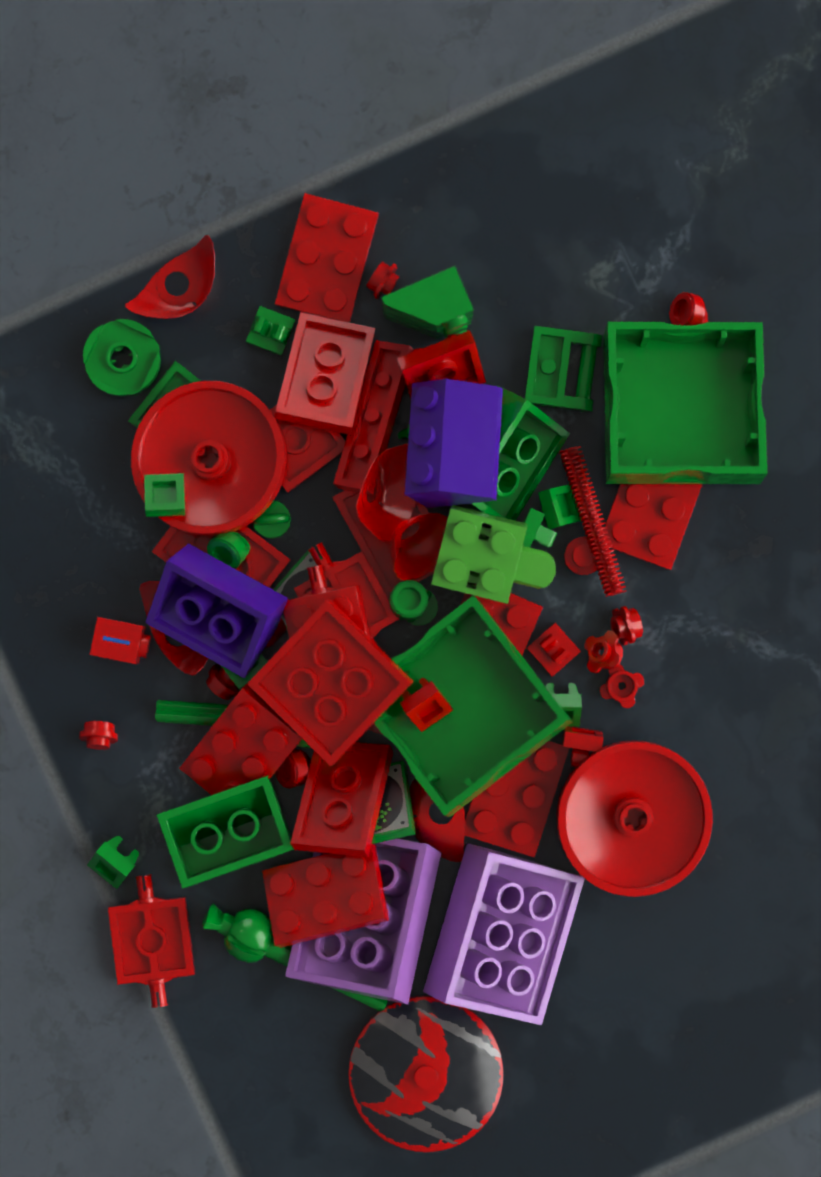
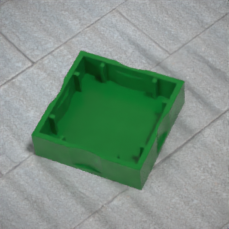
[603,322,767,484]
[374,595,573,817]

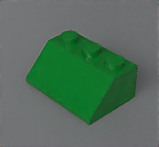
[382,266,474,339]
[467,385,570,521]
[157,776,294,889]

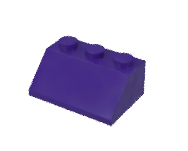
[405,379,503,508]
[145,543,288,679]

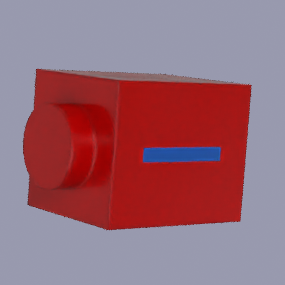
[90,617,151,664]

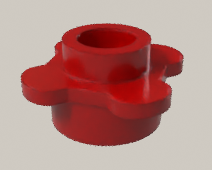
[366,261,400,299]
[610,606,643,646]
[584,631,623,673]
[599,664,644,708]

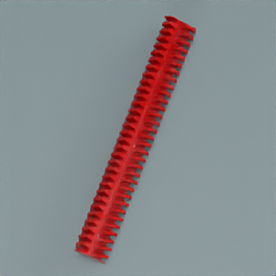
[559,446,627,597]

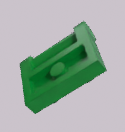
[525,326,602,412]

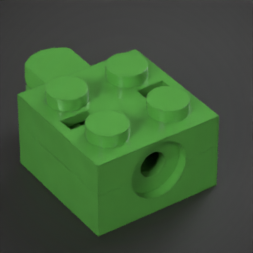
[432,505,556,604]

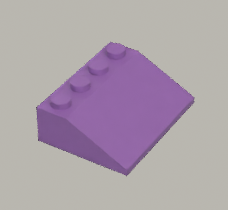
[285,839,442,1004]
[423,843,585,1025]

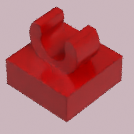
[526,622,581,677]
[400,678,453,732]
[562,727,604,767]

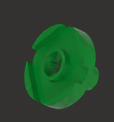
[83,319,161,397]

